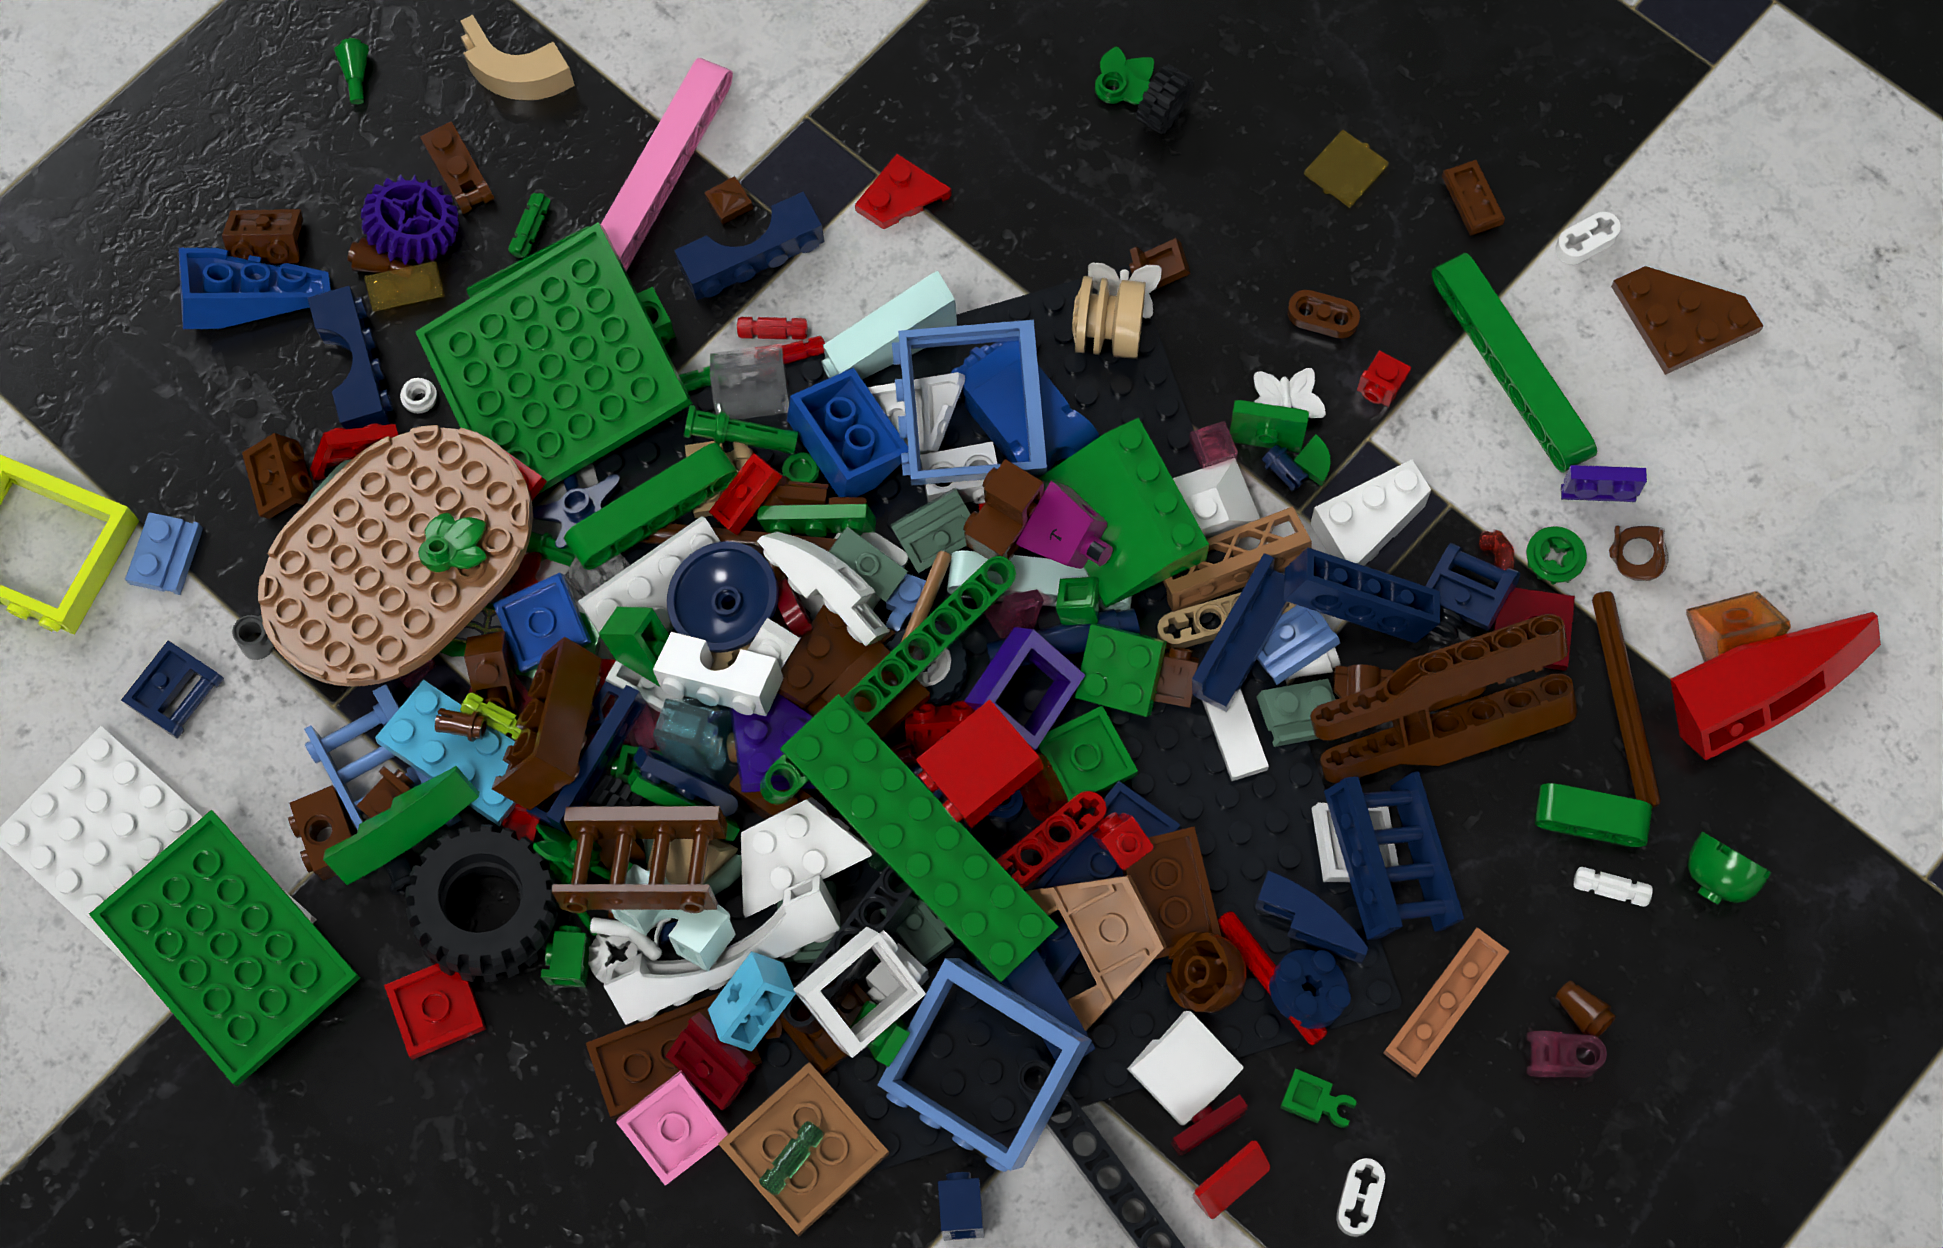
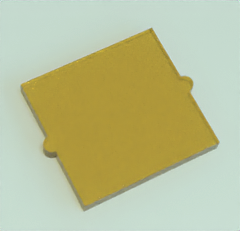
[1304,130,1389,208]

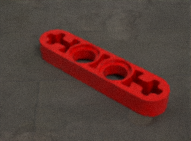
[996,791,1107,889]

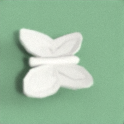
[1088,263,1162,319]
[1254,368,1326,418]

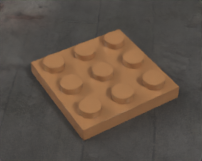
[718,1062,890,1237]

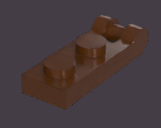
[420,121,494,215]

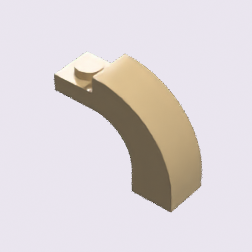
[461,15,575,100]

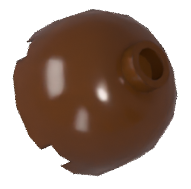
[1166,932,1247,1012]

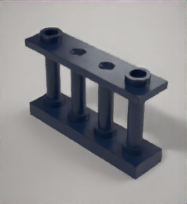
[1324,772,1464,940]

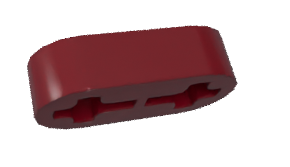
[777,577,813,637]

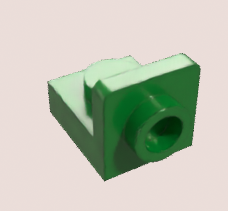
[850,1001,910,1067]

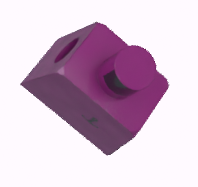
[1016,481,1113,569]

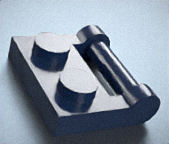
[1426,543,1520,631]
[121,640,224,739]

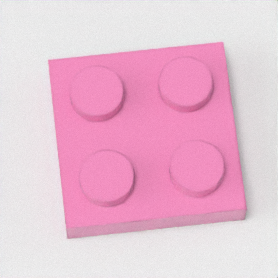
[616,1071,729,1185]

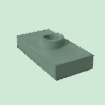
[828,526,908,602]

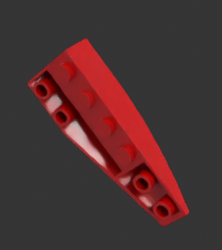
[1670,612,1881,760]

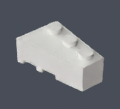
[1310,460,1431,566]

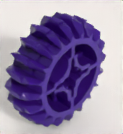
[361,174,459,266]

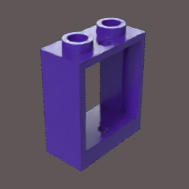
[964,627,1085,750]

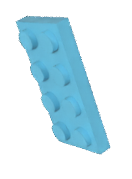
[375,680,517,827]

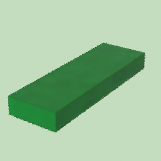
[627,768,740,842]

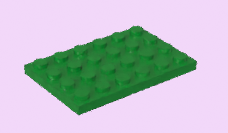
[89,810,360,1087]

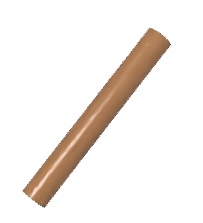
[901,551,952,653]

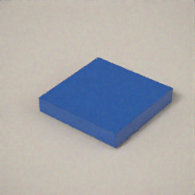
[493,573,591,673]

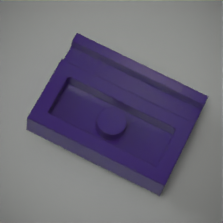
[1561,465,1647,502]

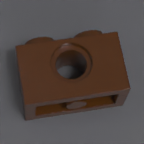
[288,785,356,881]

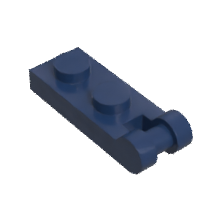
[633,745,738,817]

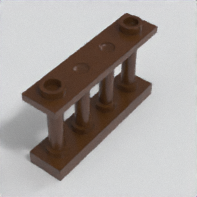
[552,806,728,913]

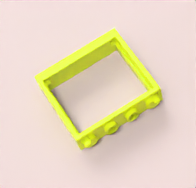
[0,454,140,635]

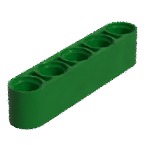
[564,443,738,570]

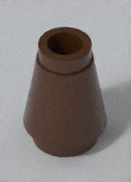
[1555,980,1616,1039]

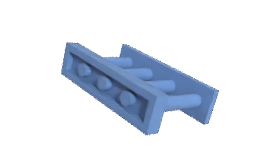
[304,684,462,830]

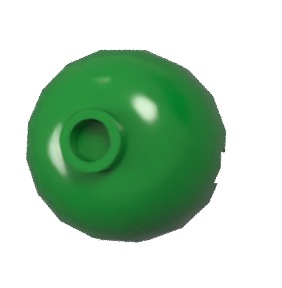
[1688,832,1772,905]

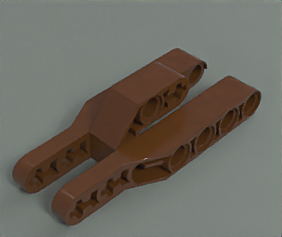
[1310,614,1578,783]

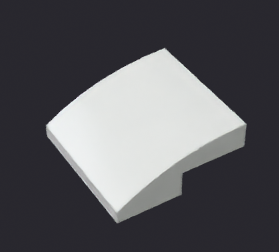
[1127,1011,1244,1125]

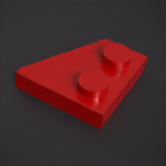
[855,154,952,229]
[310,423,398,481]

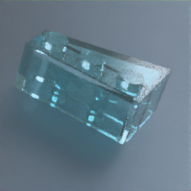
[653,698,732,779]

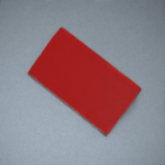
[1192,1140,1270,1219]

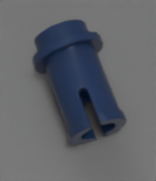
[1262,444,1309,492]

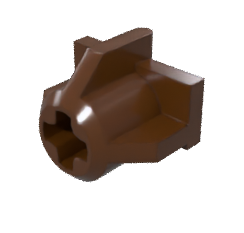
[1333,664,1393,698]

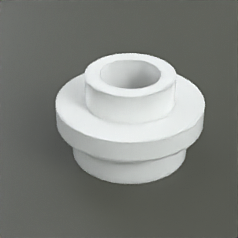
[400,378,438,414]

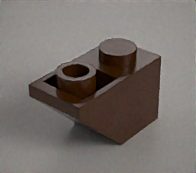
[464,631,519,719]

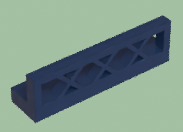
[1192,553,1289,712]
[526,681,647,834]

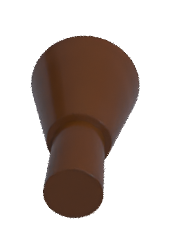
[347,237,416,280]

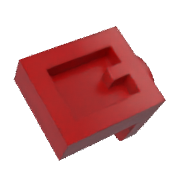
[1357,350,1411,407]

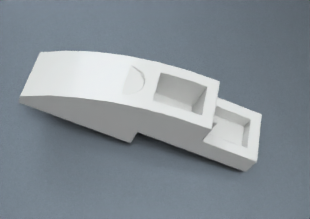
[757,532,890,646]

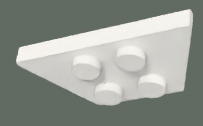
[867,372,965,455]
[741,797,876,918]

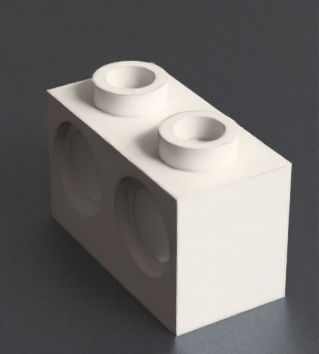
[920,442,997,504]

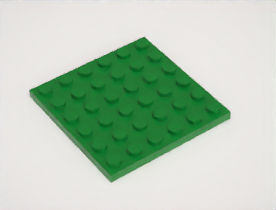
[415,222,693,495]

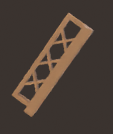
[1163,506,1312,612]

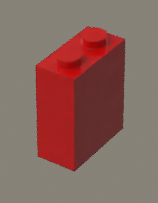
[916,699,1045,828]

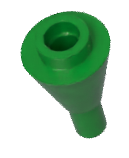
[334,38,369,104]

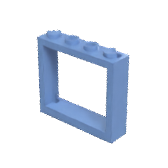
[892,320,1047,486]
[877,958,1092,1172]

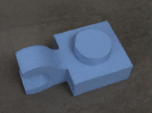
[886,574,926,634]

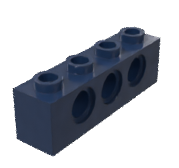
[1284,547,1440,643]

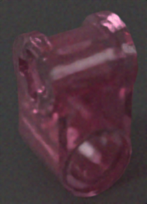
[1527,1031,1607,1078]

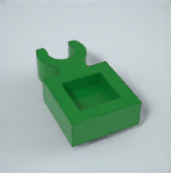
[1280,1068,1357,1128]

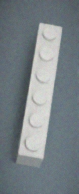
[604,874,840,1025]

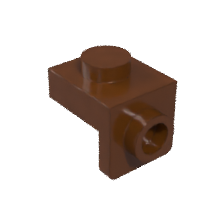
[1129,238,1191,290]

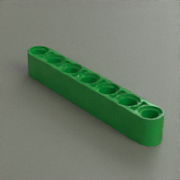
[1432,253,1597,473]

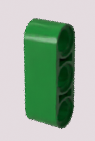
[1535,783,1652,847]

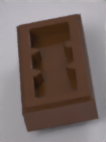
[1442,160,1505,236]

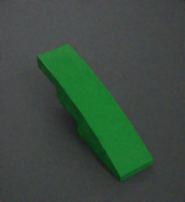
[323,766,480,885]

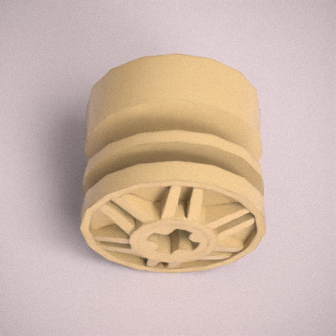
[1072,276,1146,359]

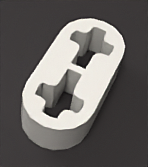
[1556,212,1621,265]
[1336,1158,1385,1237]

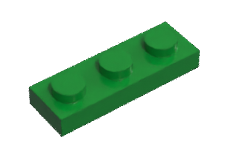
[757,504,876,537]

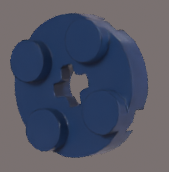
[1269,949,1351,1029]

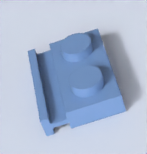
[125,513,203,595]
[1257,605,1340,685]

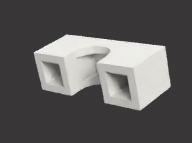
[653,632,784,716]

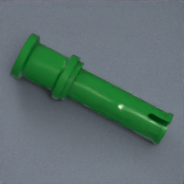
[684,405,798,455]

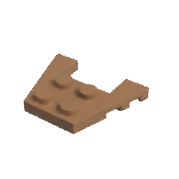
[1025,875,1167,1031]

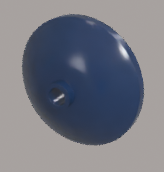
[667,541,779,653]

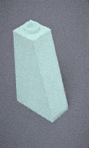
[821,271,957,379]

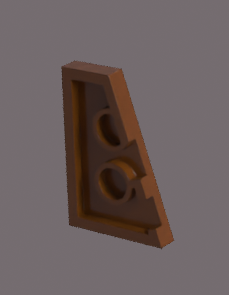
[777,604,896,709]

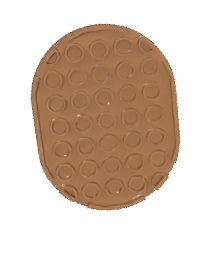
[258,425,533,687]

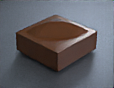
[704,176,753,225]

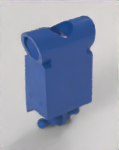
[951,340,1099,478]

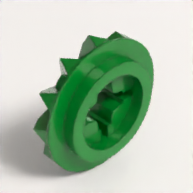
[1525,526,1587,585]

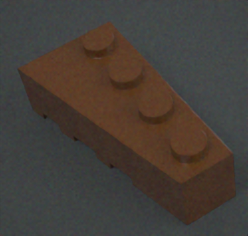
[492,637,602,810]

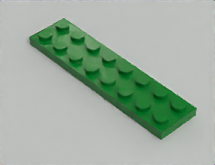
[780,694,1058,983]

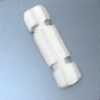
[1574,867,1653,907]

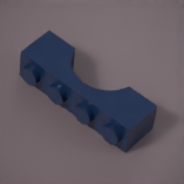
[674,191,825,300]
[308,286,393,430]

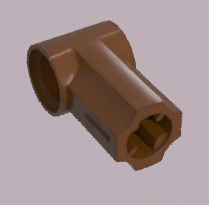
[754,475,829,516]

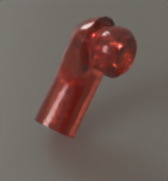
[1479,529,1514,570]

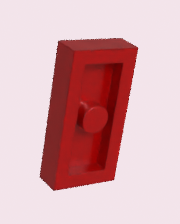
[709,453,782,535]

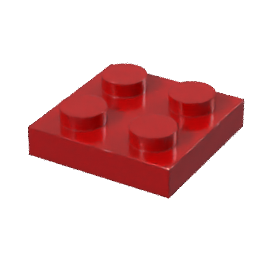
[384,963,486,1060]

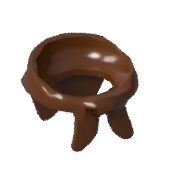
[1609,525,1668,581]

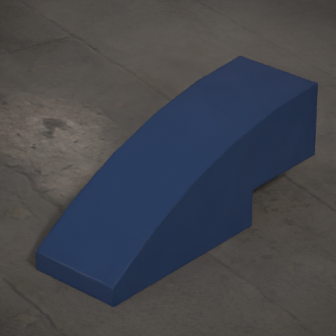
[1255,870,1368,964]

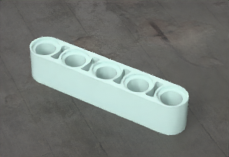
[947,550,1132,612]

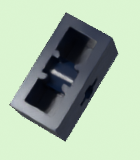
[938,1172,984,1241]

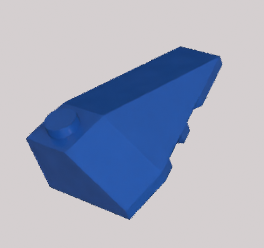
[179,248,331,329]

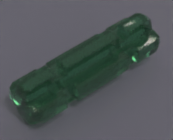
[759,1121,824,1196]

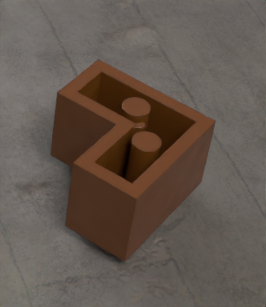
[963,459,1044,560]

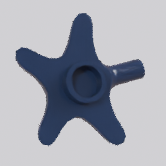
[533,472,620,549]

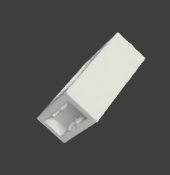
[793,927,926,1058]

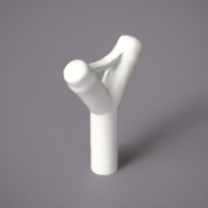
[590,917,671,961]

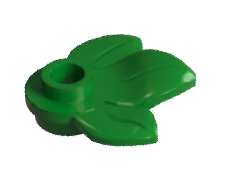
[1095,47,1154,105]
[418,513,487,572]
[533,823,602,870]

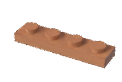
[1383,928,1509,1078]

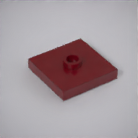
[1493,588,1575,671]

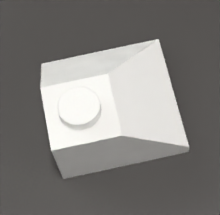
[1173,458,1260,539]

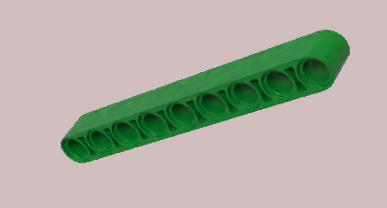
[760,556,1016,805]

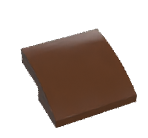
[821,641,930,742]
[779,976,871,1076]

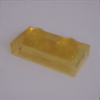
[364,261,445,312]

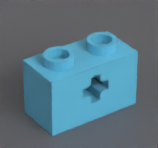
[708,951,796,1052]

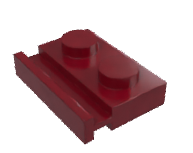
[666,1012,756,1110]

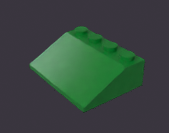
[1038,417,1209,608]

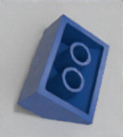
[787,368,909,497]

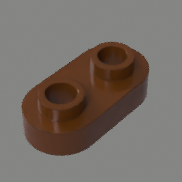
[1287,290,1360,338]

